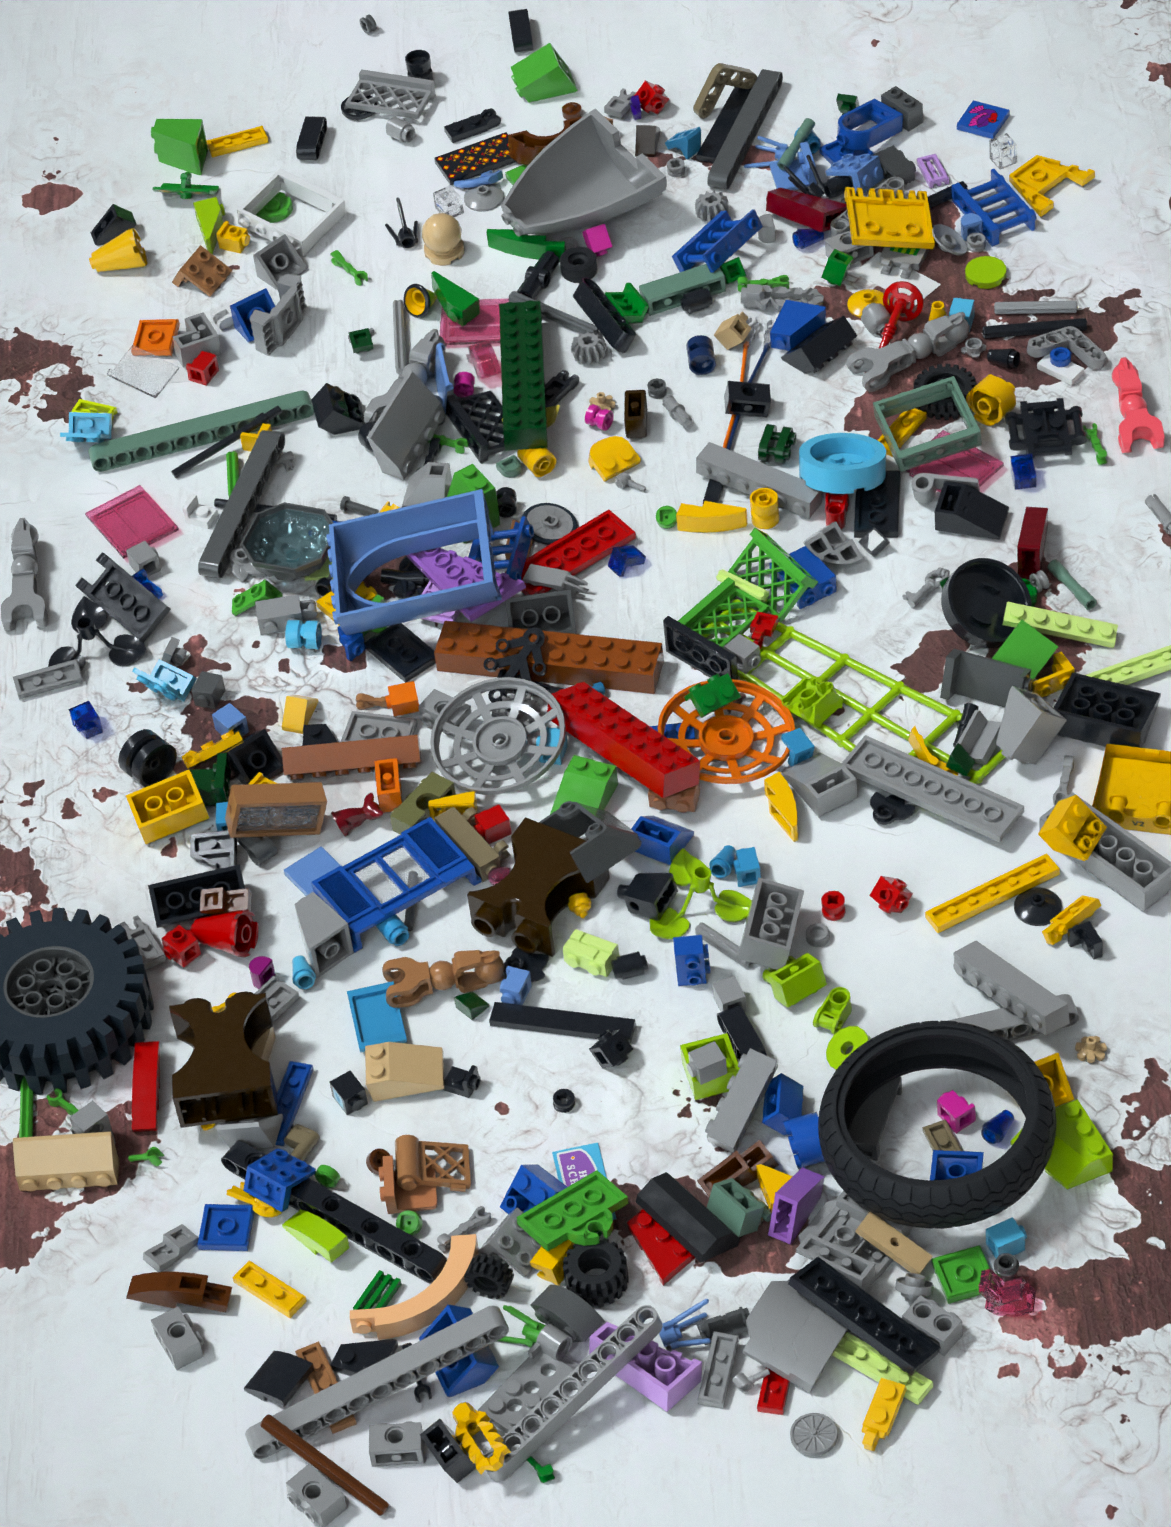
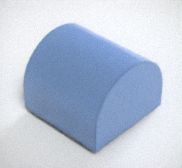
[961,213,983,241]

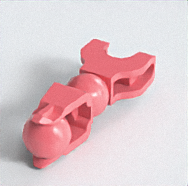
[1112,357,1164,453]

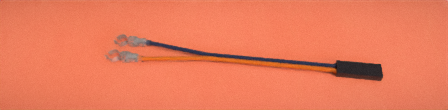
[703,317,772,504]

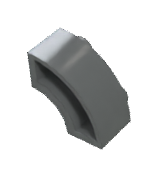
[531,1285,605,1343]

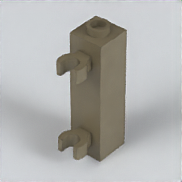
[435,807,510,882]

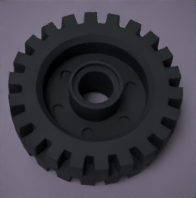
[914,364,976,420]

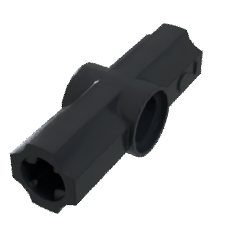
[517,251,559,299]

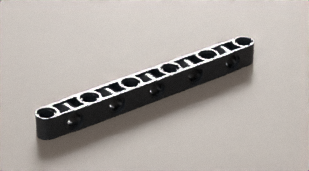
[221,1141,447,1284]

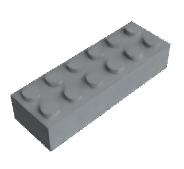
[1039,792,1171,911]

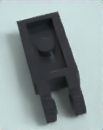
[444,108,501,143]
[545,370,579,407]

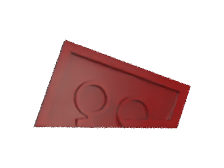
[627,1209,695,1286]

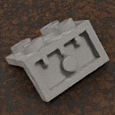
[478,1207,541,1277]

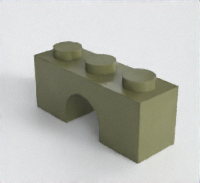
[390,772,456,835]

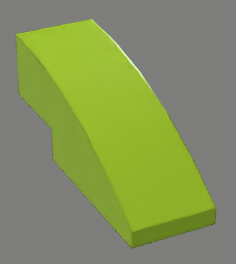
[282,1209,350,1263]

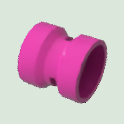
[585,404,614,431]

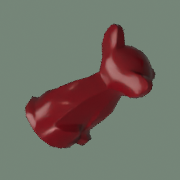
[331,793,383,836]

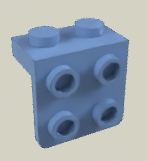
[825,154,884,194]

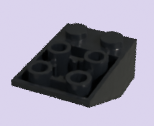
[934,481,1009,540]

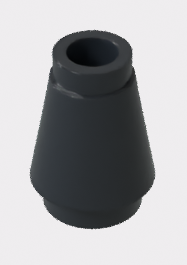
[987,349,1020,370]

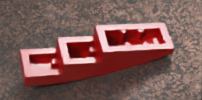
[132,1041,160,1132]

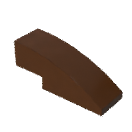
[697,1140,779,1198]

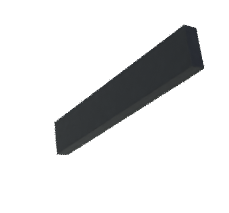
[697,87,752,163]
[489,1002,636,1043]

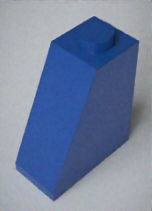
[770,300,827,351]

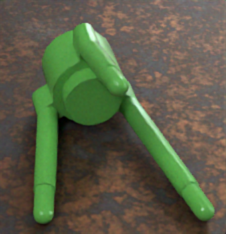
[498,1305,546,1347]

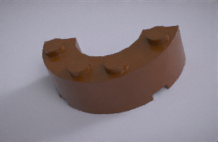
[508,116,582,166]

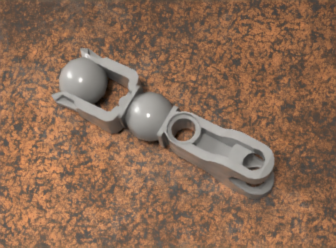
[846,312,970,392]
[364,329,446,424]
[1,518,48,631]

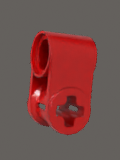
[825,493,849,530]

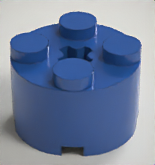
[783,1112,825,1169]

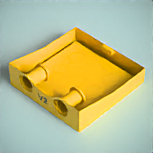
[1092,744,1171,835]

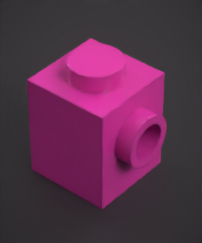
[582,224,612,257]

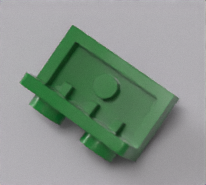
[605,283,648,323]
[684,673,741,718]

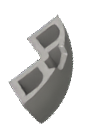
[803,522,863,564]

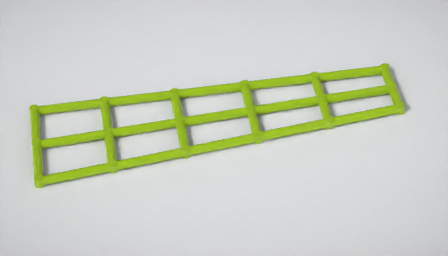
[702,599,1006,817]

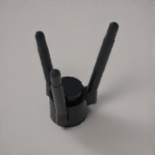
[784,155,825,197]
[385,197,418,248]

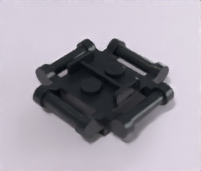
[1005,398,1087,459]

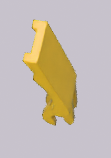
[908,726,958,776]

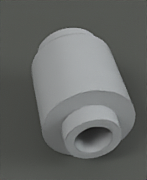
[386,117,415,142]

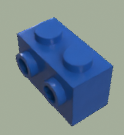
[673,935,711,986]
[762,1073,804,1136]

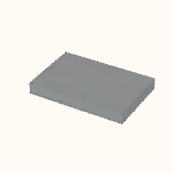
[341,711,418,742]

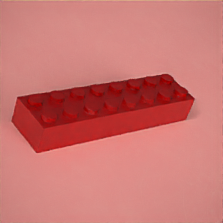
[547,682,700,798]

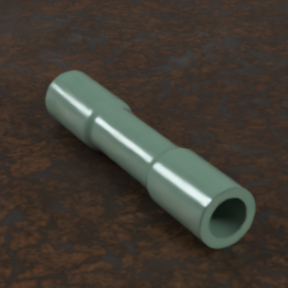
[777,118,815,171]
[1047,559,1097,610]

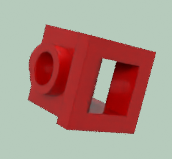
[186,351,219,386]

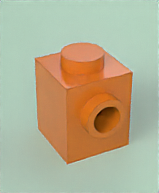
[385,681,419,717]

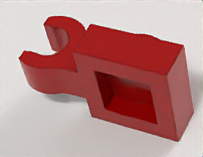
[750,611,779,649]

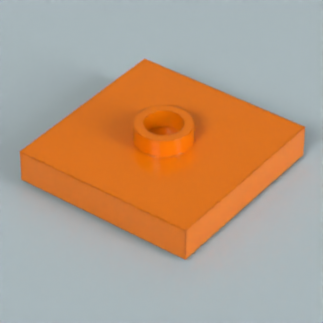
[131,319,180,356]

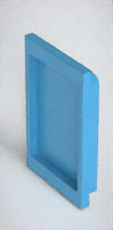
[347,981,407,1053]

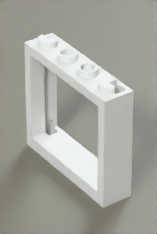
[237,168,346,256]

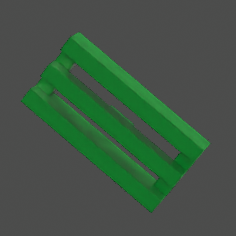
[353,1270,402,1310]

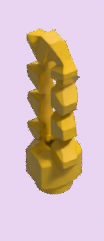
[452,1402,511,1475]

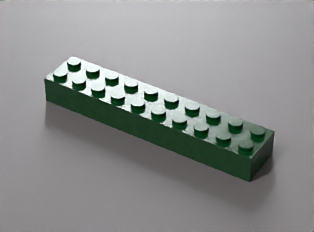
[499,300,548,451]

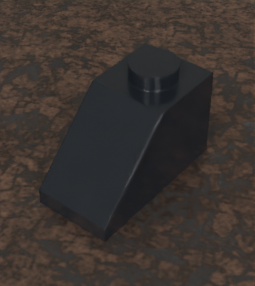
[90,204,136,246]

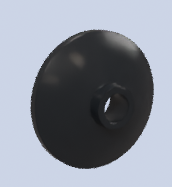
[1014,888,1062,926]

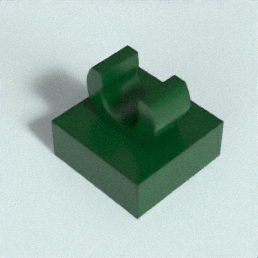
[836,93,859,115]
[348,328,374,354]

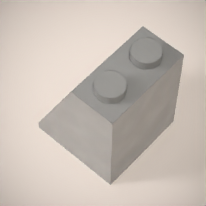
[996,686,1067,765]
[294,892,354,979]

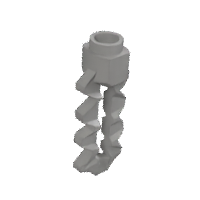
[741,284,824,311]

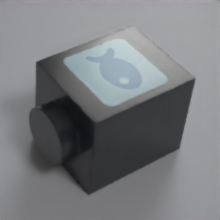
[329,1071,368,1115]

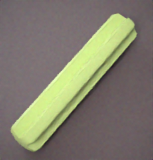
[716,569,769,602]

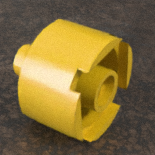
[966,374,1016,426]

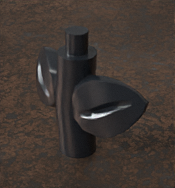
[381,556,430,598]

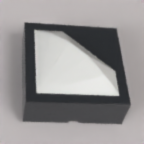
[859,527,890,557]

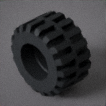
[563,1238,629,1307]

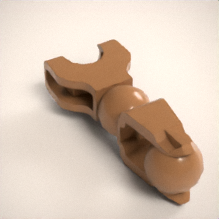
[382,950,505,1008]

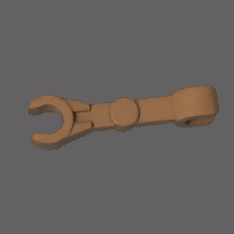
[356,693,387,710]

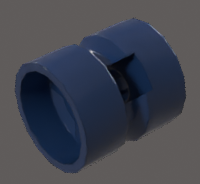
[686,335,716,375]

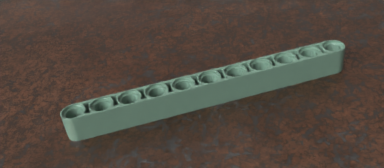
[88,390,314,472]

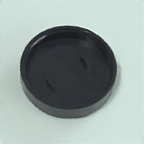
[941,558,1032,648]

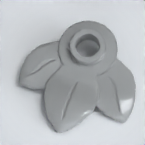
[230,548,266,581]

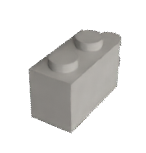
[255,594,317,635]

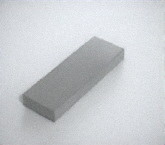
[13,659,83,699]
[698,1331,739,1408]

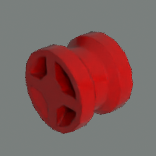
[821,891,846,921]

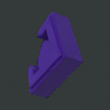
[629,95,641,120]

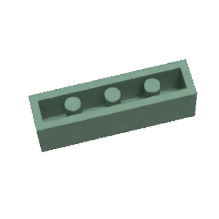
[639,264,726,316]

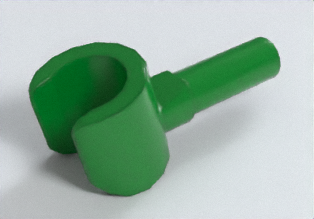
[527,1456,555,1483]

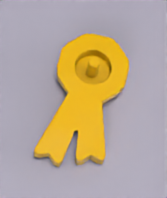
[227,1182,282,1217]

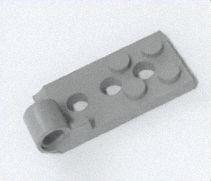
[478,1324,579,1433]

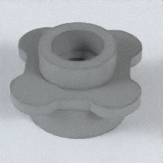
[961,338,986,358]

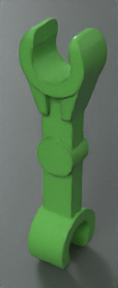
[330,250,368,286]
[737,275,789,292]
[1083,423,1107,465]
[428,433,468,454]
[46,1088,79,1115]

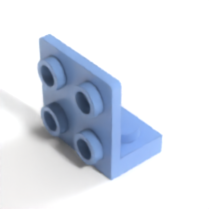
[770,142,817,190]

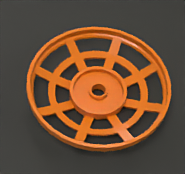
[658,679,795,784]

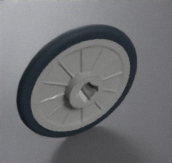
[523,503,578,545]

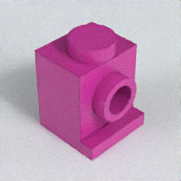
[937,1090,976,1133]

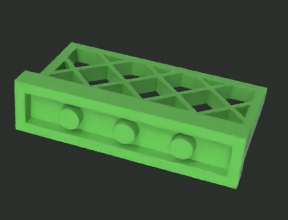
[728,528,818,622]
[678,577,769,648]

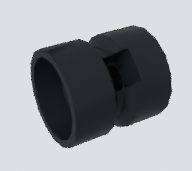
[405,50,433,80]

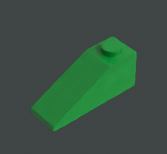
[431,271,480,326]

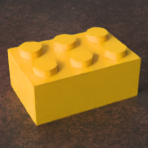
[125,770,209,844]

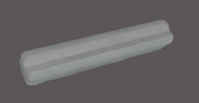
[695,922,752,967]

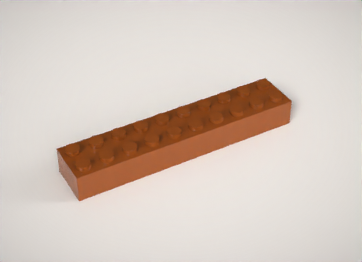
[434,621,664,694]

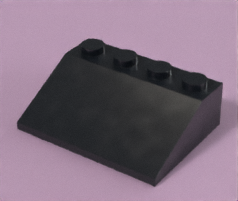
[1054,673,1161,748]

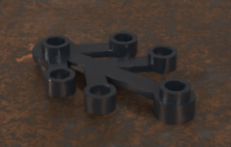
[483,628,547,703]

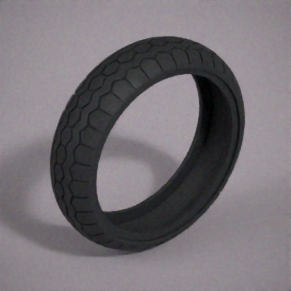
[818,1021,1056,1229]

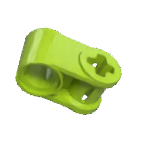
[813,987,852,1034]

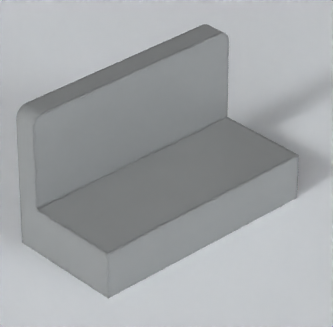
[956,710,1001,765]

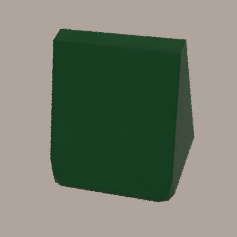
[946,743,975,777]
[454,992,489,1020]

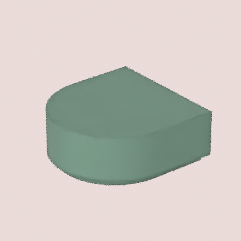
[496,455,522,478]

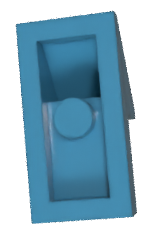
[665,127,701,159]

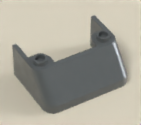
[539,801,642,883]

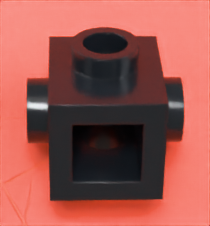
[589,1030,633,1069]

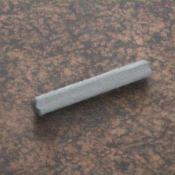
[994,301,1078,314]

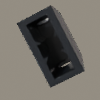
[617,873,678,921]

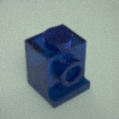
[1010,454,1036,490]
[68,701,103,739]

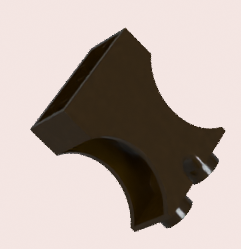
[467,817,610,957]
[169,991,278,1128]

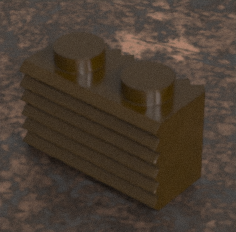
[624,390,648,438]

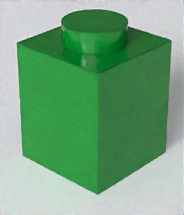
[821,249,853,286]

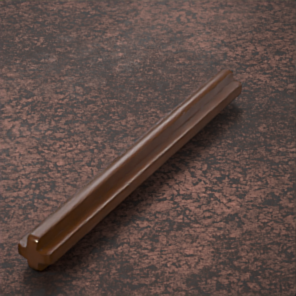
[260,1414,389,1516]

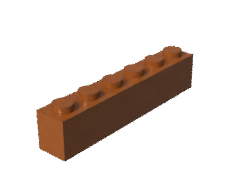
[281,735,422,780]

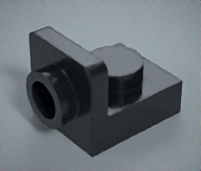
[1068,921,1103,959]
[443,1065,481,1098]

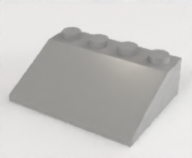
[367,370,445,480]

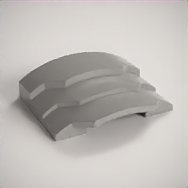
[796,1190,913,1290]
[742,1275,849,1393]

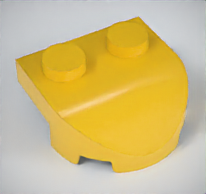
[588,436,641,482]

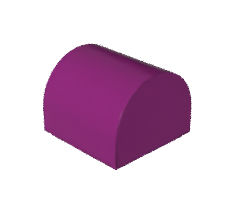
[249,956,276,989]

